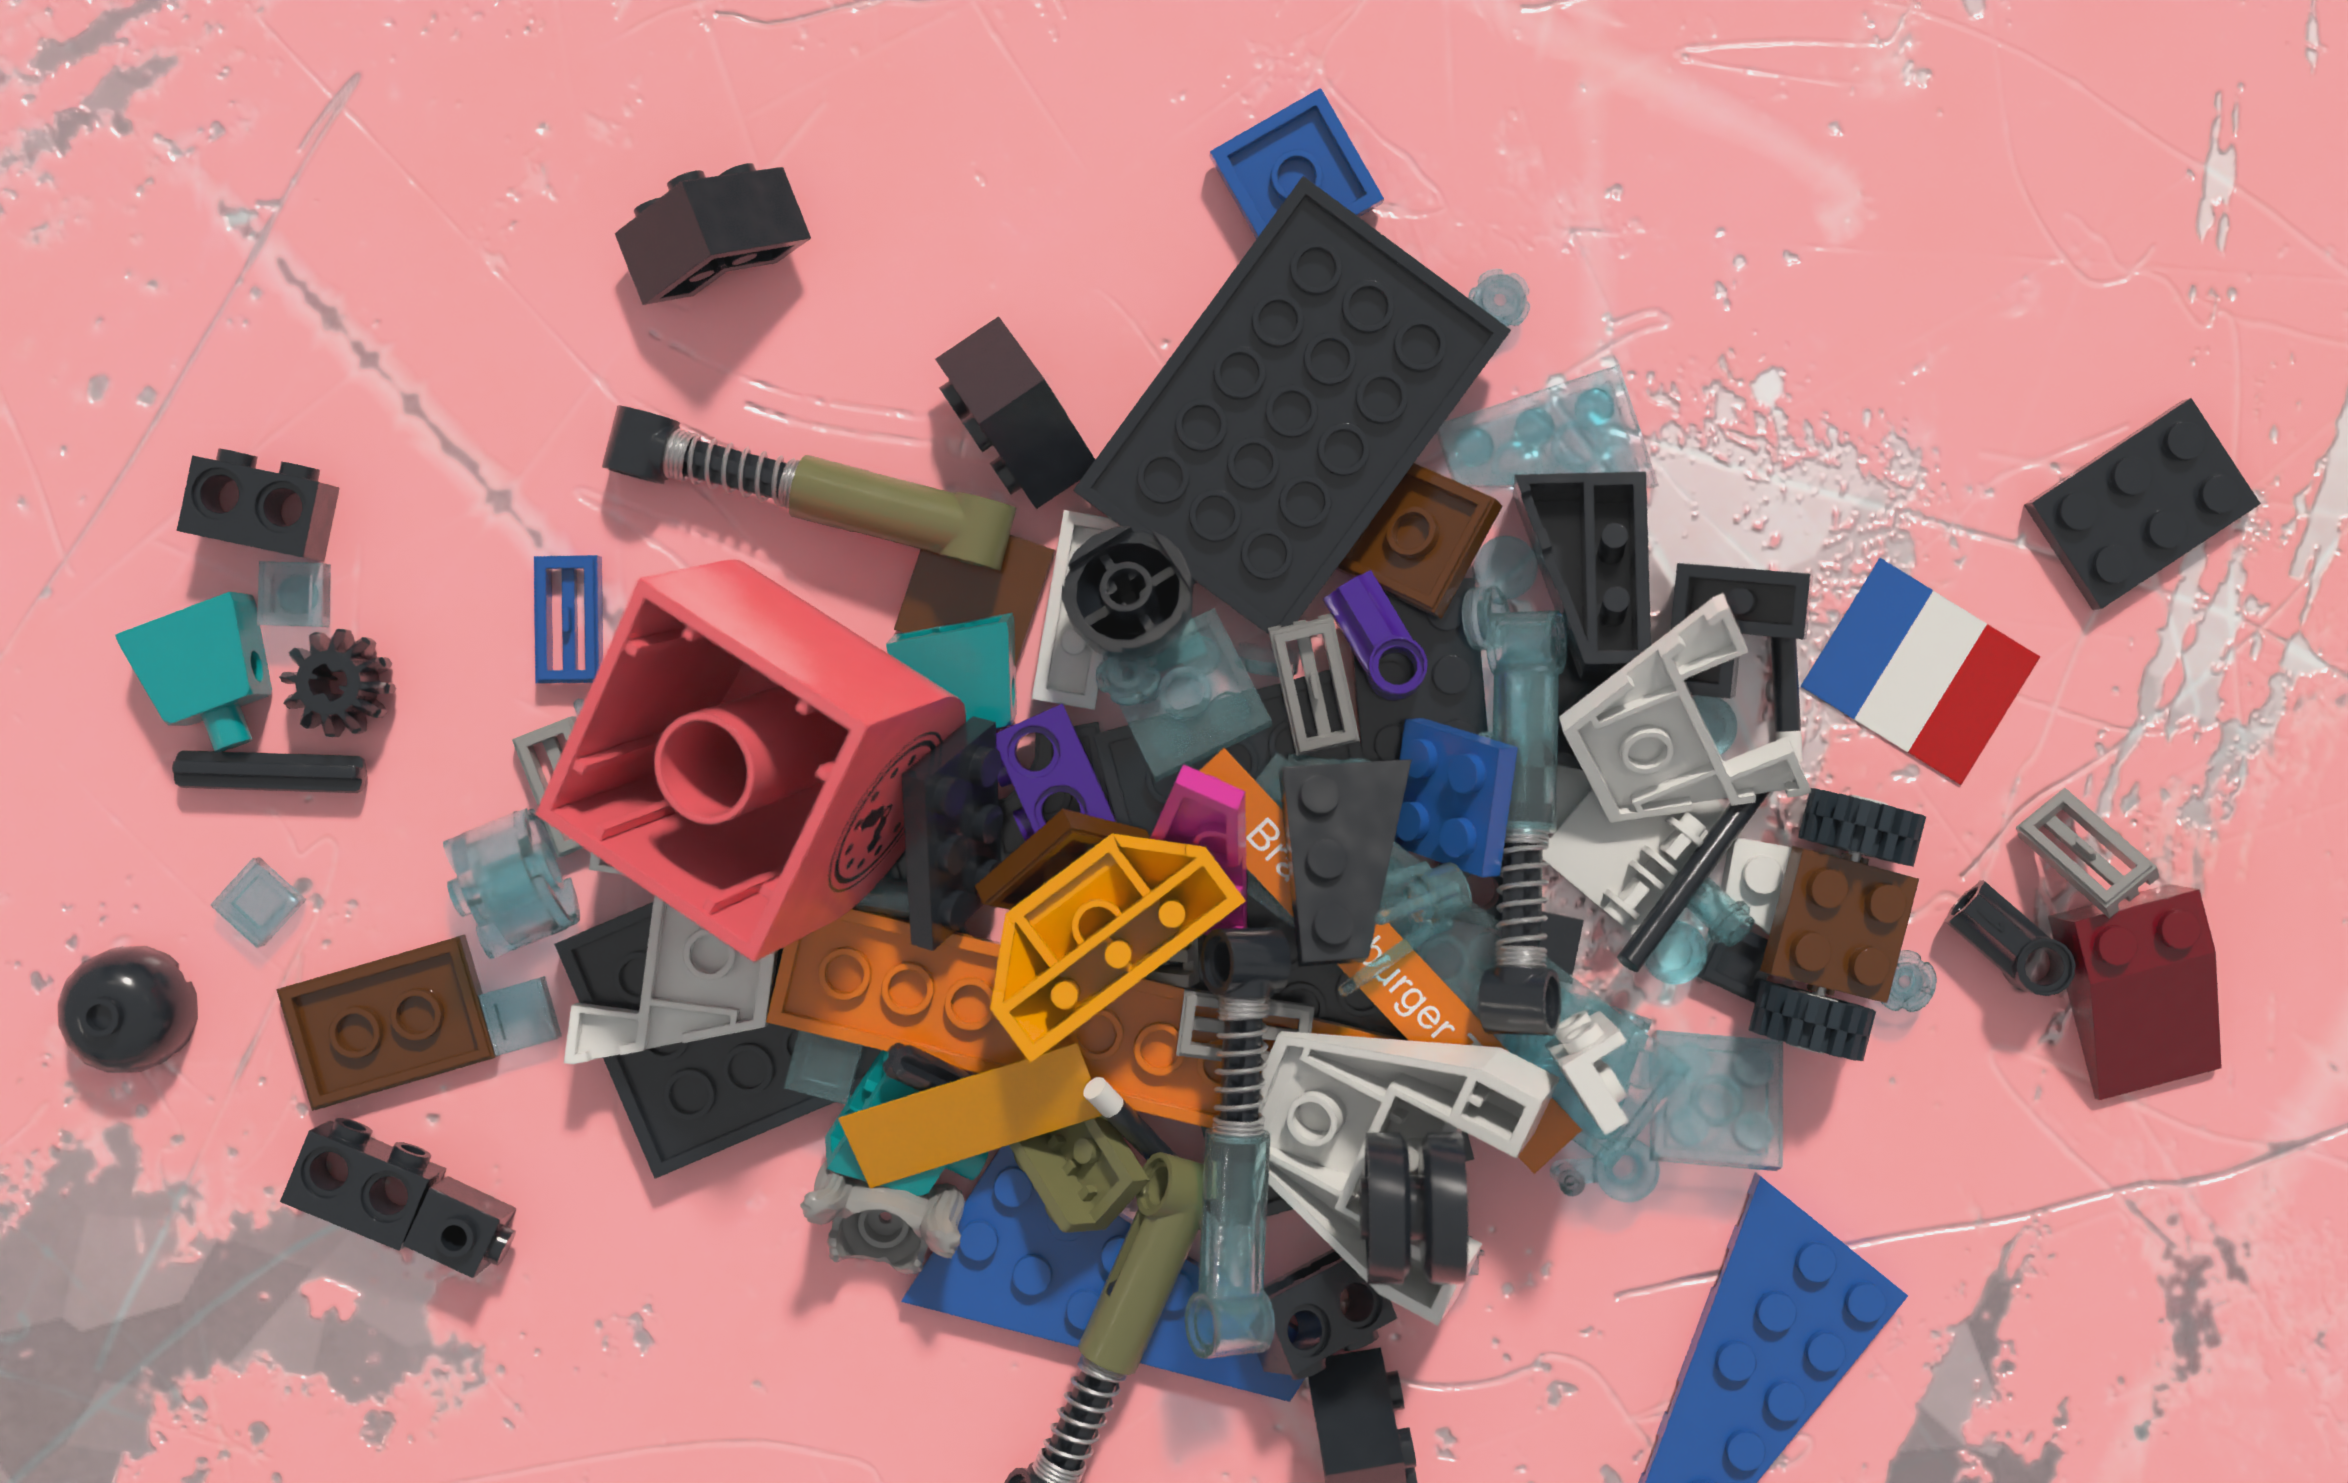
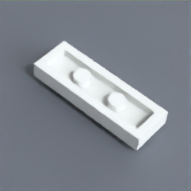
[1032,510,1119,710]

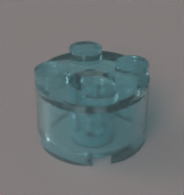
[443,807,580,960]

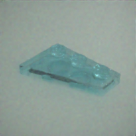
[1436,364,1659,488]

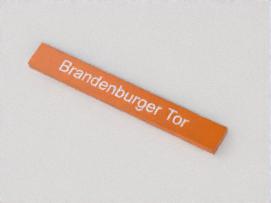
[1199,747,1582,1174]

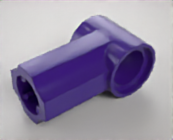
[1322,570,1427,701]

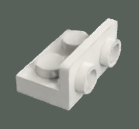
[1544,1011,1628,1135]

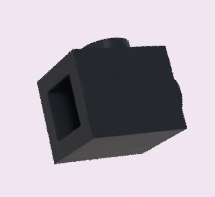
[403,1176,517,1278]

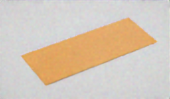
[838,1042,1103,1189]

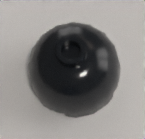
[1061,526,1194,660]
[57,945,198,1073]

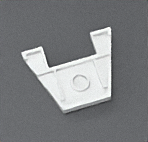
[1559,593,1811,823]
[564,853,779,1064]

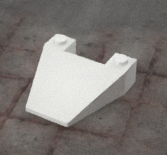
[1256,1031,1560,1326]

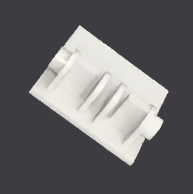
[1543,789,1708,934]

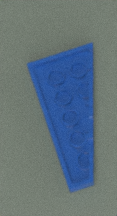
[901,1145,1305,1402]
[1638,1172,1908,1483]

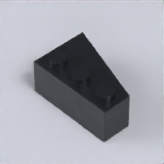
[1513,471,1651,680]

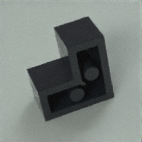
[614,163,811,305]
[935,316,1095,510]
[1670,563,1814,699]
[1308,1347,1418,1483]

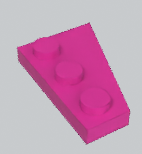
[1150,764,1248,935]

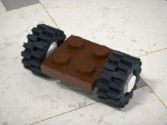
[1748,788,1927,1062]

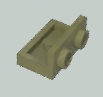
[1009,1116,1150,1233]

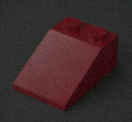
[2048,884,2222,1100]

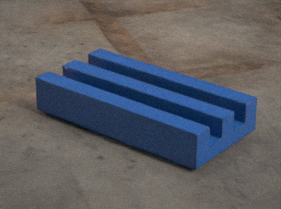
[533,555,604,684]

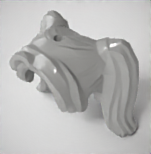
[800,1160,965,1275]

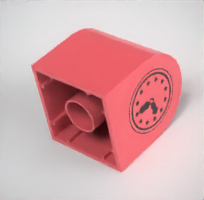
[535,559,966,962]

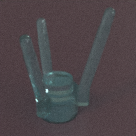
[1338,861,1472,996]

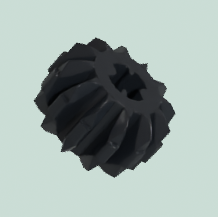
[279,628,397,737]

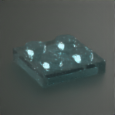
[1099,608,1272,782]
[1649,1030,1783,1171]

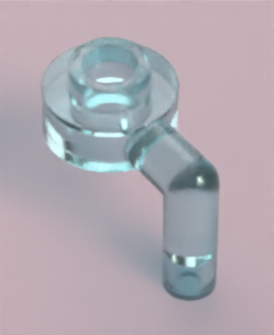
[1549,1135,1660,1203]

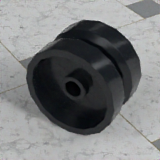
[1359,1132,1468,1285]

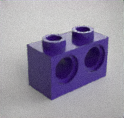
[996,704,1116,841]

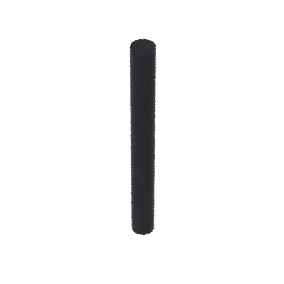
[1617,792,1770,972]

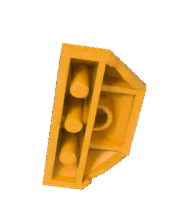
[990,834,1246,1063]

